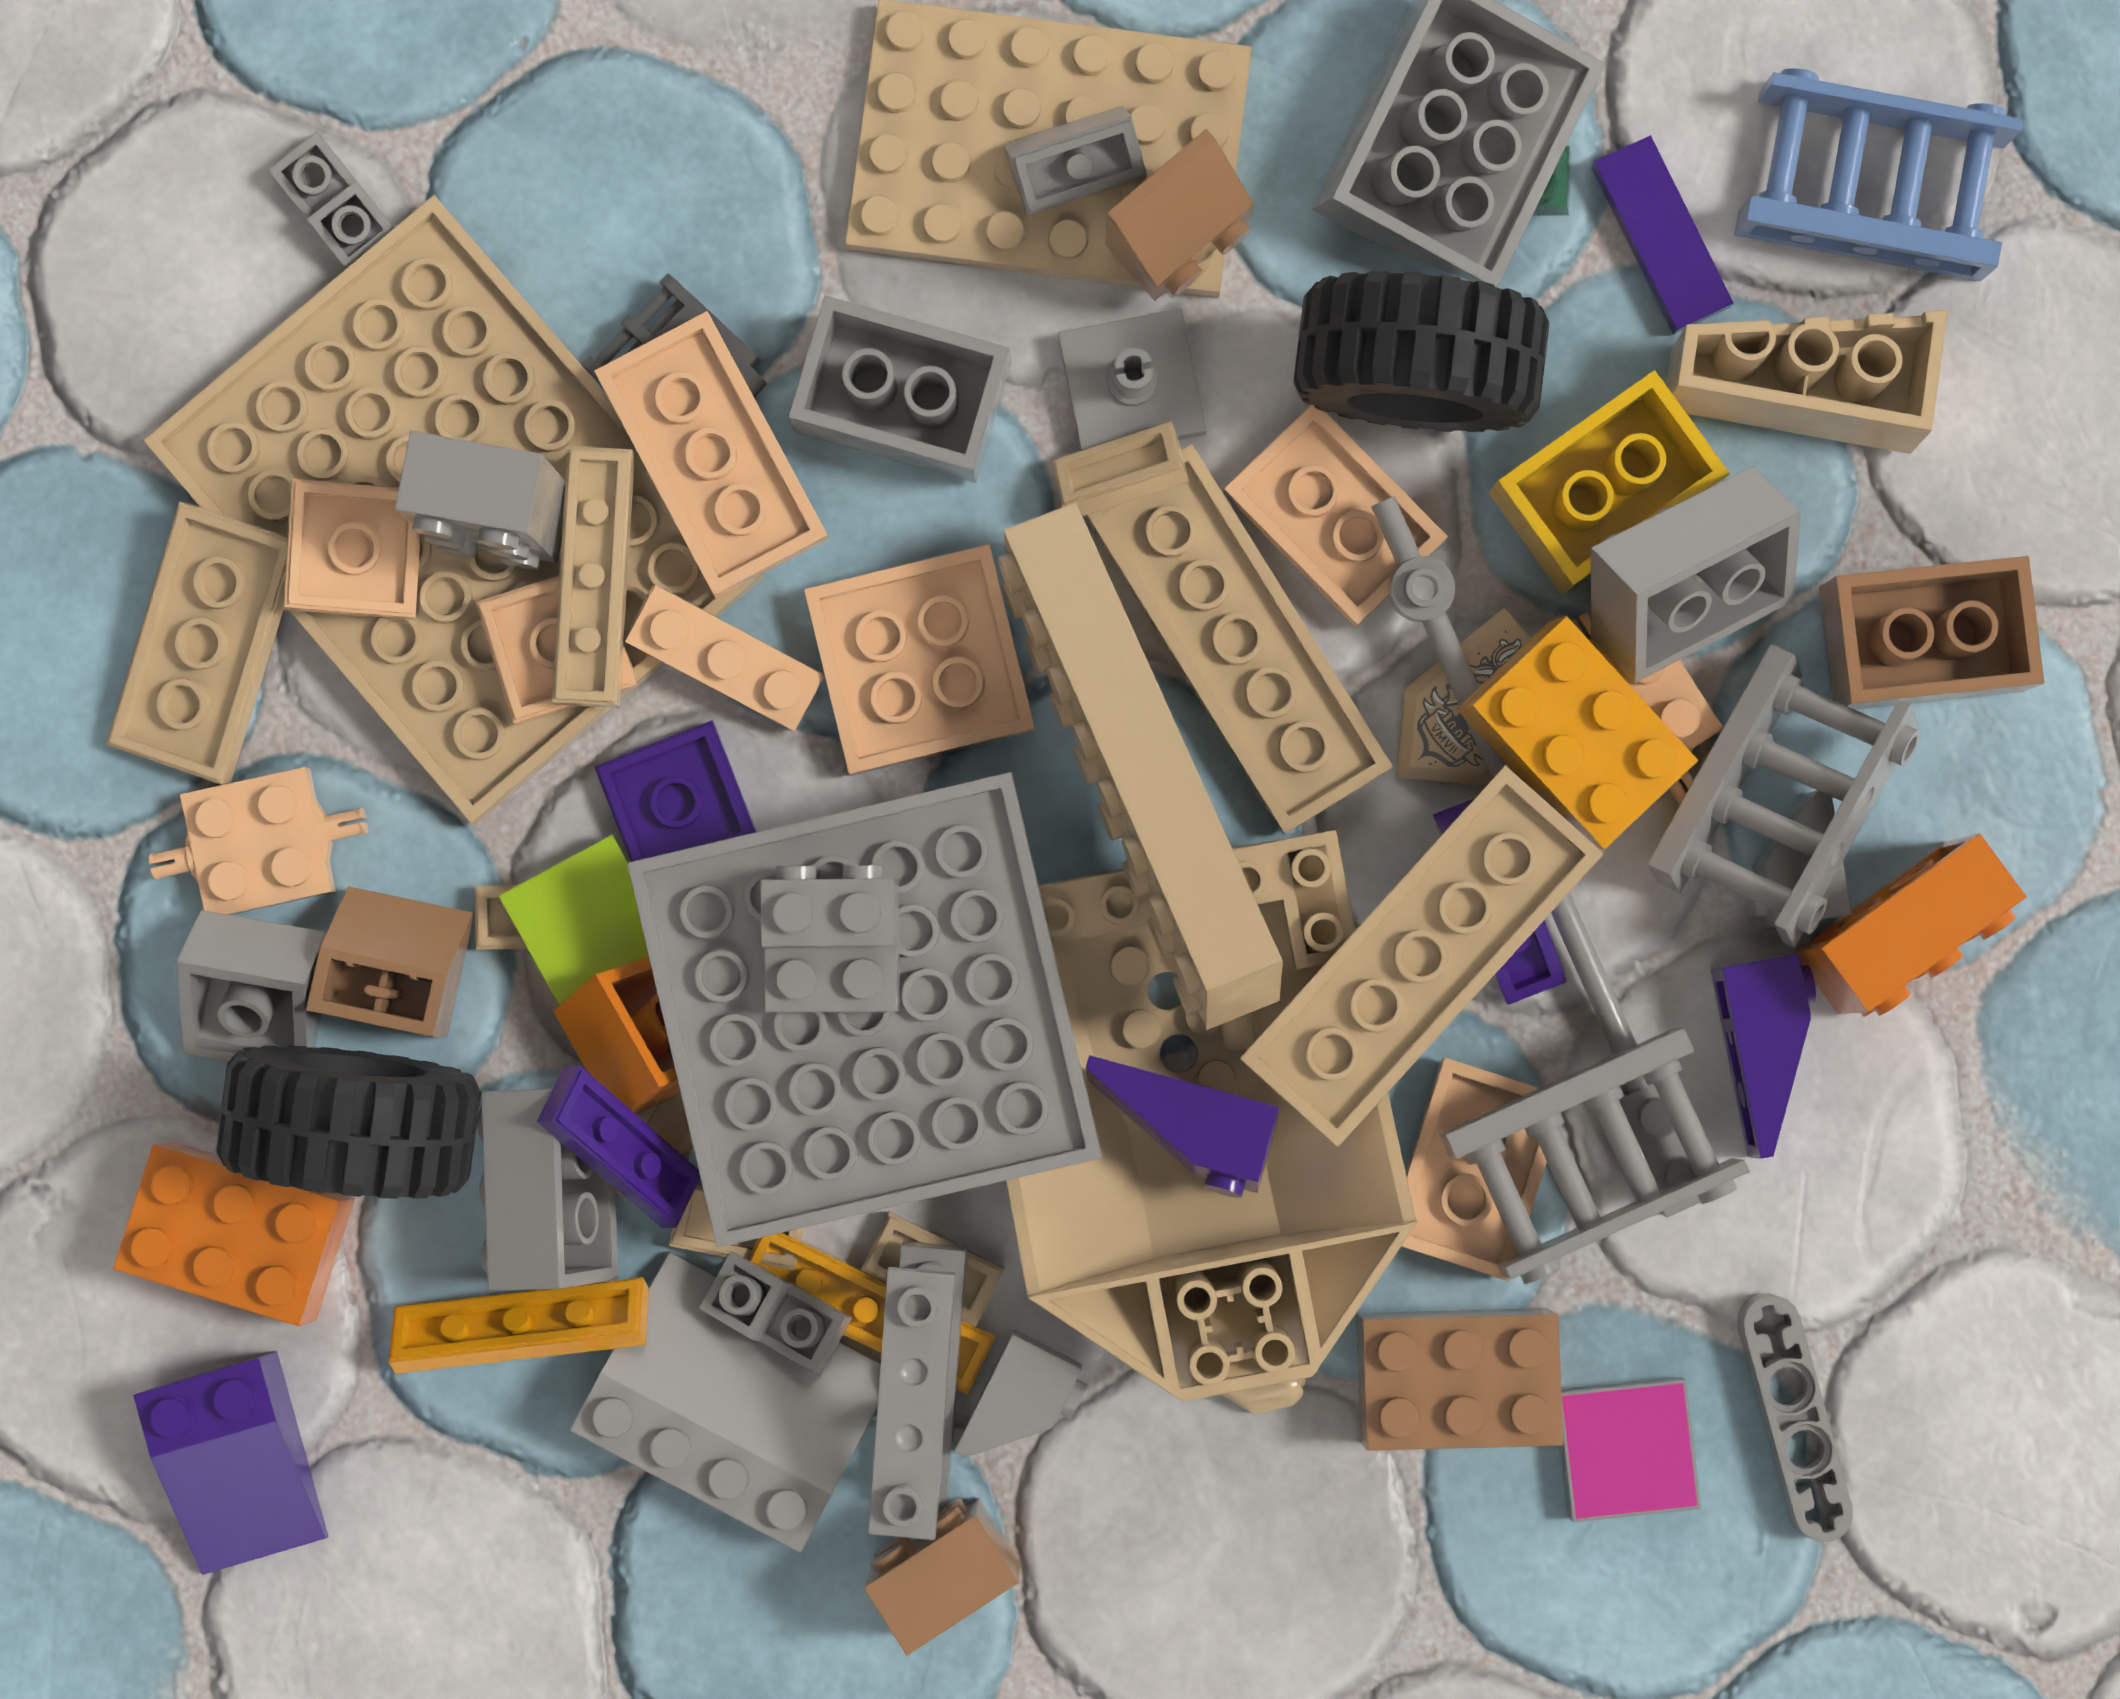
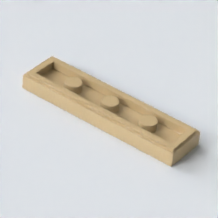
[552,446,635,708]

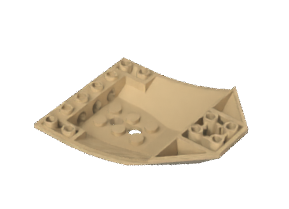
[1006,830,1418,1402]

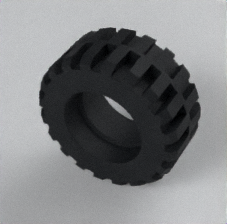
[1293,271,1550,432]
[216,1045,481,1199]

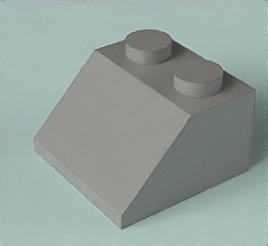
[176,910,327,1061]

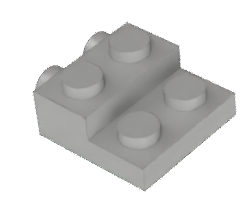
[761,865,900,1013]

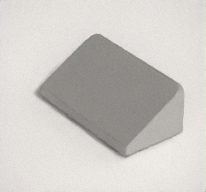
[1004,106,1147,215]

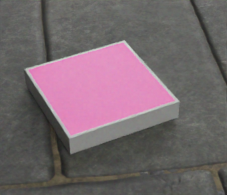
[1561,1377,1701,1522]

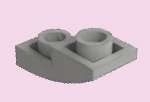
[268,131,394,269]
[699,1251,852,1374]

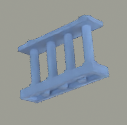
[1734,68,2024,282]

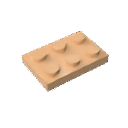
[1223,405,1448,628]
[1402,1057,1563,1281]

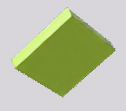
[498,835,649,1006]

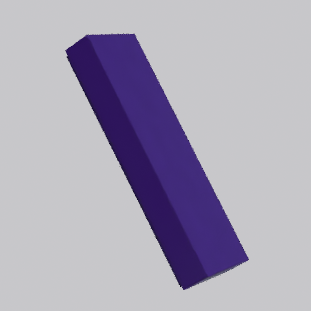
[1591,135,1734,335]
[537,1065,700,1228]

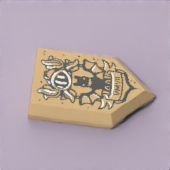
[1396,608,1531,787]

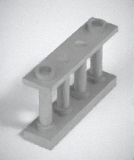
[1647,644,1920,948]
[1439,1028,1750,1284]
[868,1241,967,1540]

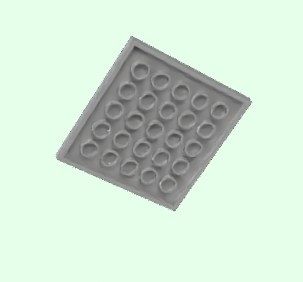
[627,772,1102,1248]

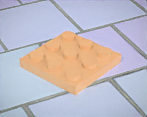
[804,544,1035,776]

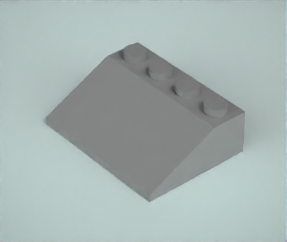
[1311,0,1605,288]
[570,1252,881,1553]

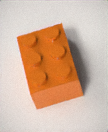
[1793,833,2027,1017]
[113,1142,355,1326]

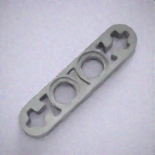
[1737,1293,1853,1542]

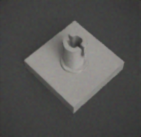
[1058,308,1207,451]

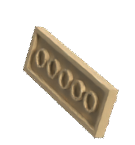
[1085,444,1393,835]
[1240,765,1604,1147]

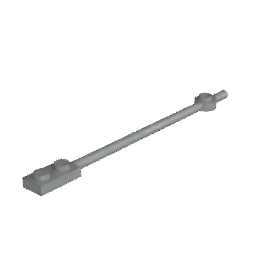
[1371,496,1701,1218]

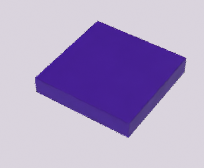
[594,720,757,862]

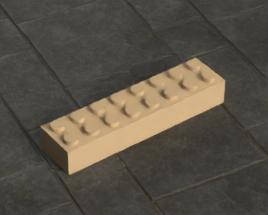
[998,502,1283,1030]

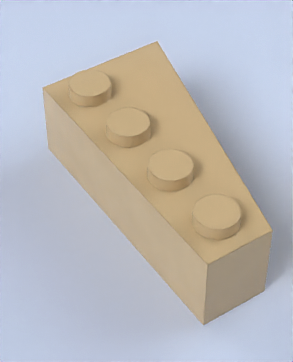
[1666,310,1948,454]

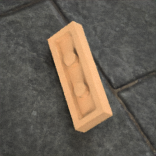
[624,583,825,732]

